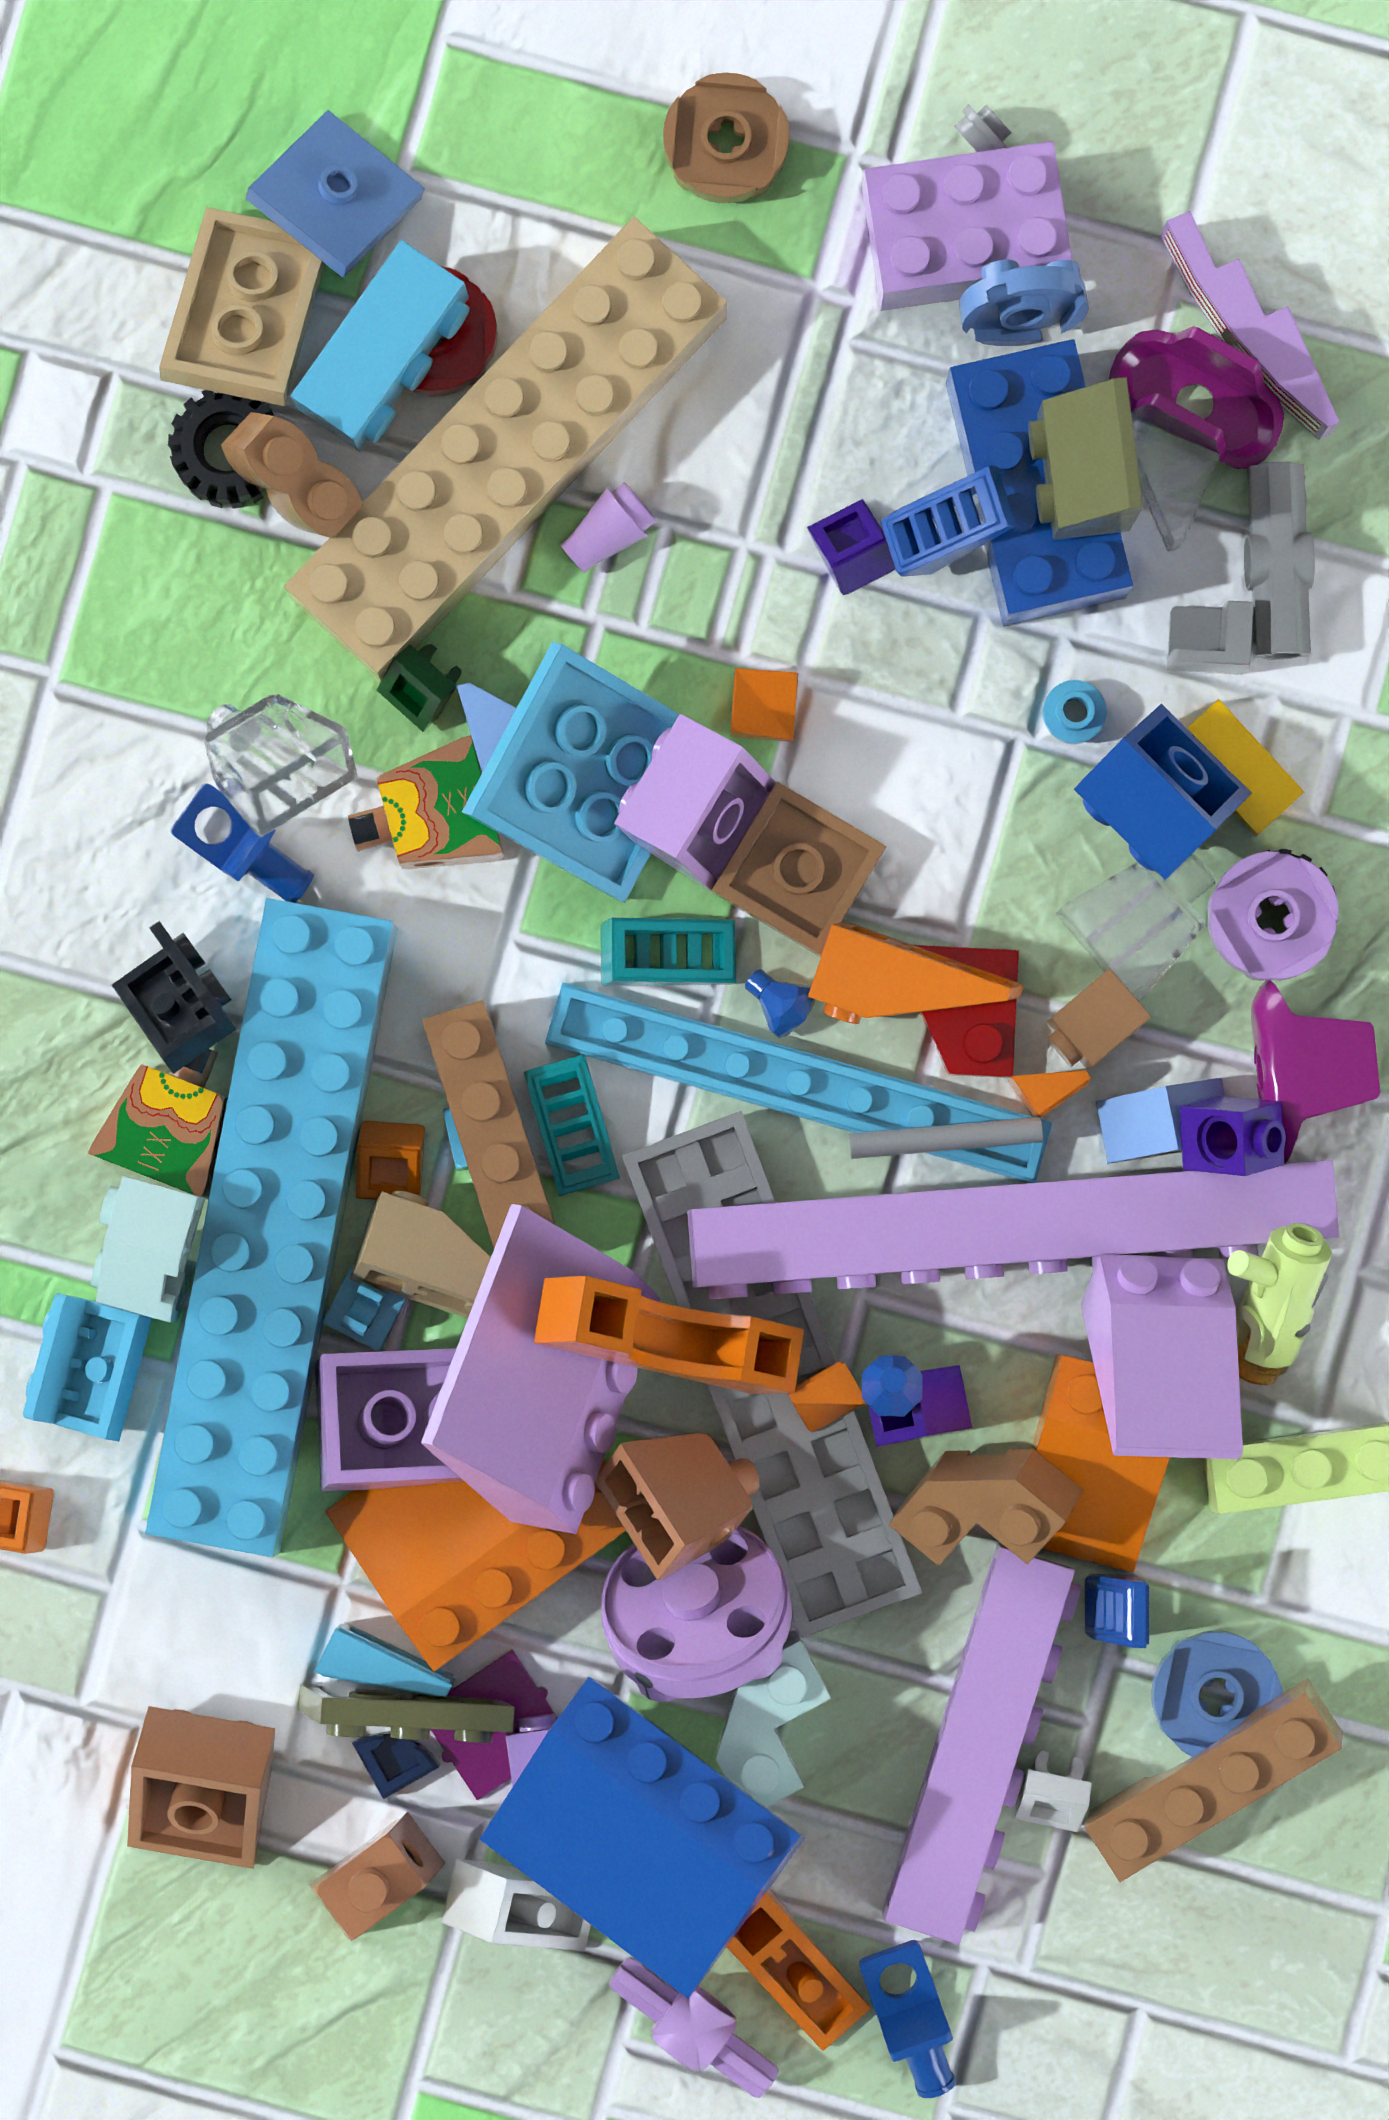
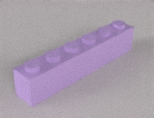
[882,1544,1081,1945]

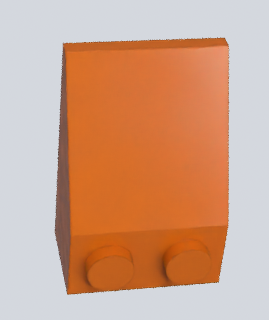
[1032,1354,1170,1573]

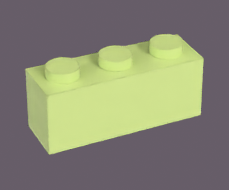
[1202,1422,1389,1514]

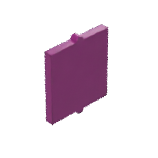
[430,1649,558,1800]

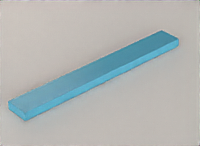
[545,982,1053,1183]

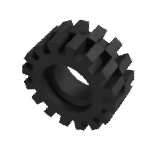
[168,390,275,509]

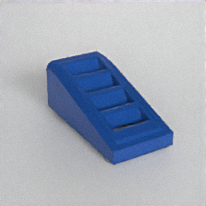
[881,466,1017,577]
[1085,1574,1149,1648]

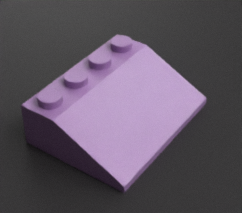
[421,1204,661,1534]

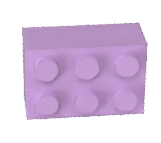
[862,141,1072,311]

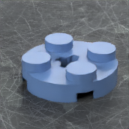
[959,260,1089,346]
[1151,1631,1283,1757]

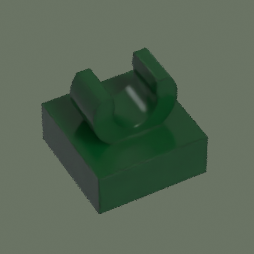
[376,644,462,732]

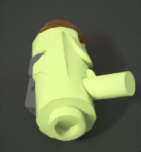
[1228,1223,1332,1385]

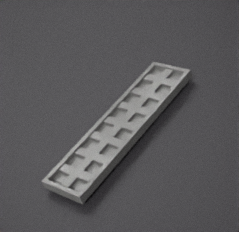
[621,1111,922,1638]

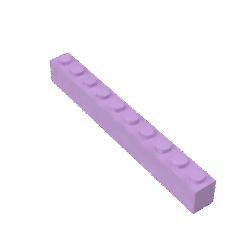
[687,1160,1339,1300]

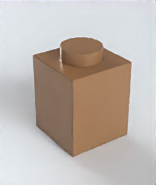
[1046,968,1151,1070]

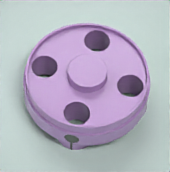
[601,1526,792,1702]

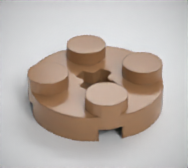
[663,72,789,203]

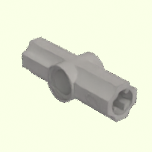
[1244,462,1315,660]

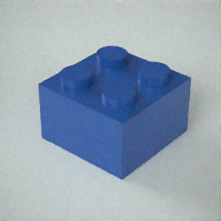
[1074,703,1252,880]

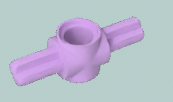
[609,1957,779,2098]

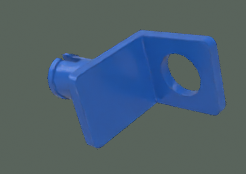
[170,783,314,903]
[858,1940,956,2098]

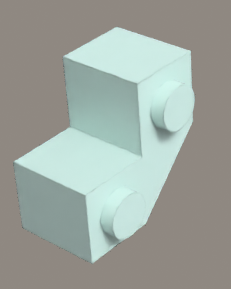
[91,1176,205,1323]
[716,1635,831,1807]

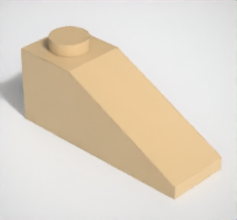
[350,1191,491,1318]

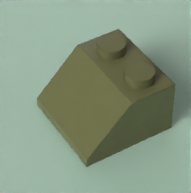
[1028,377,1143,540]

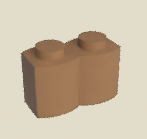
[221,412,363,538]

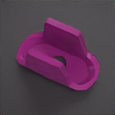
[1109,326,1284,469]
[1251,980,1380,1164]

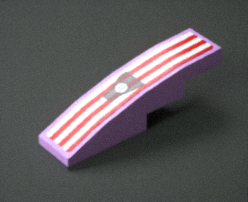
[1160,211,1339,440]

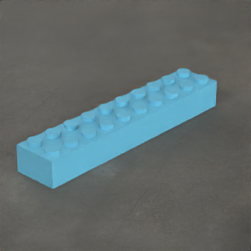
[145,898,398,1558]

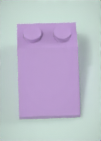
[1081,1254,1243,1459]
[315,1348,464,1492]

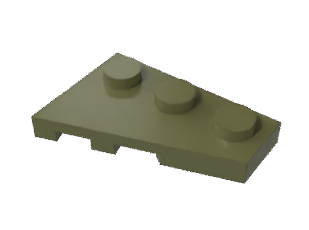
[298,1684,515,1743]

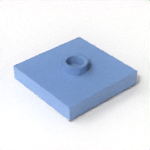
[246,110,425,278]

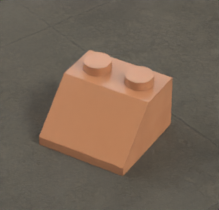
[127,1706,275,1869]

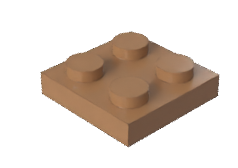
[712,781,887,957]

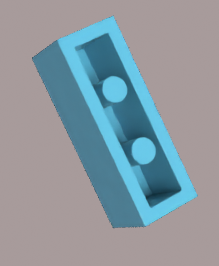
[290,239,470,452]

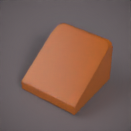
[1008,1070,1091,1117]
[356,1121,425,1200]

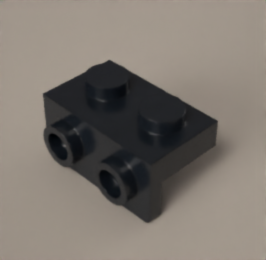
[112,921,236,1074]

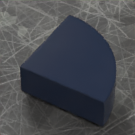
[352,1732,441,1799]

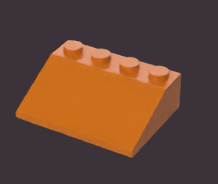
[325,1459,626,1672]

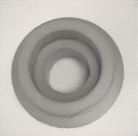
[954,104,1012,152]

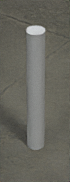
[849,1117,1043,1159]

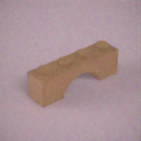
[422,1000,557,1248]
[1084,1678,1343,1882]

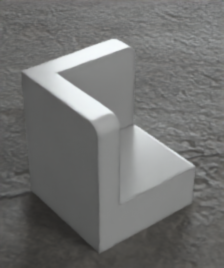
[1167,600,1253,675]

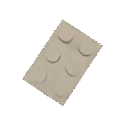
[159,207,325,406]

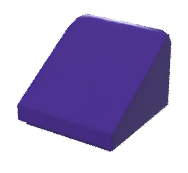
[807,499,895,595]

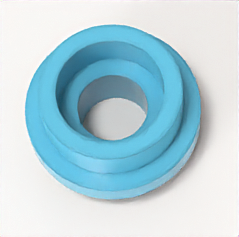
[1043,680,1107,744]

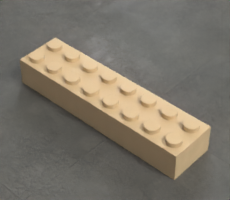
[284,216,727,682]

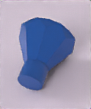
[745,969,815,1038]
[862,1355,922,1417]

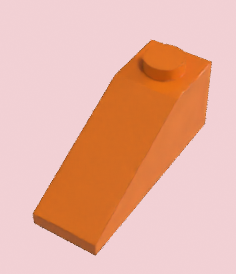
[808,922,1024,1024]
[727,1889,871,2051]

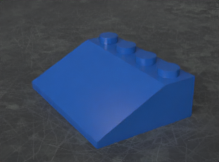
[480,1676,806,1999]

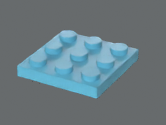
[462,642,680,903]

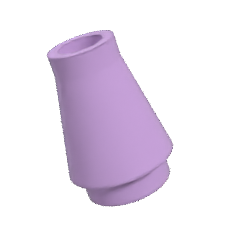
[561,482,657,573]

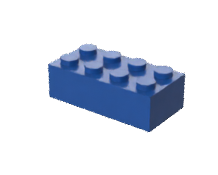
[946,339,1133,627]

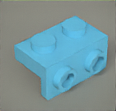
[23,1293,152,1442]

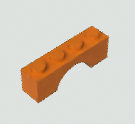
[534,1276,804,1394]

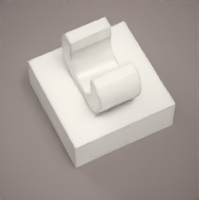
[1014,1751,1092,1832]

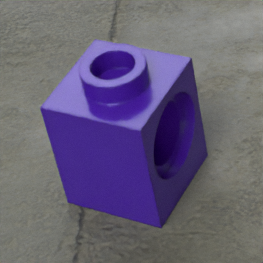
[1180,1096,1286,1176]

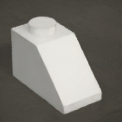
[441,1859,591,1951]

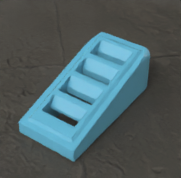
[314,1622,456,1697]

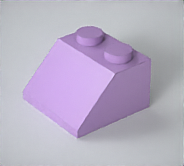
[614,714,776,892]

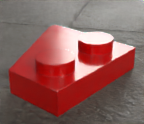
[914,945,1019,1078]

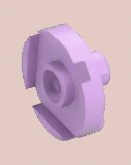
[1207,851,1339,981]

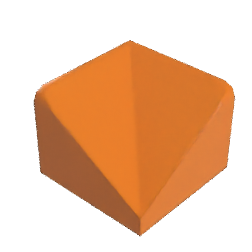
[730,668,799,742]
[787,1361,867,1432]

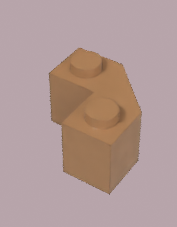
[889,1449,1083,1566]

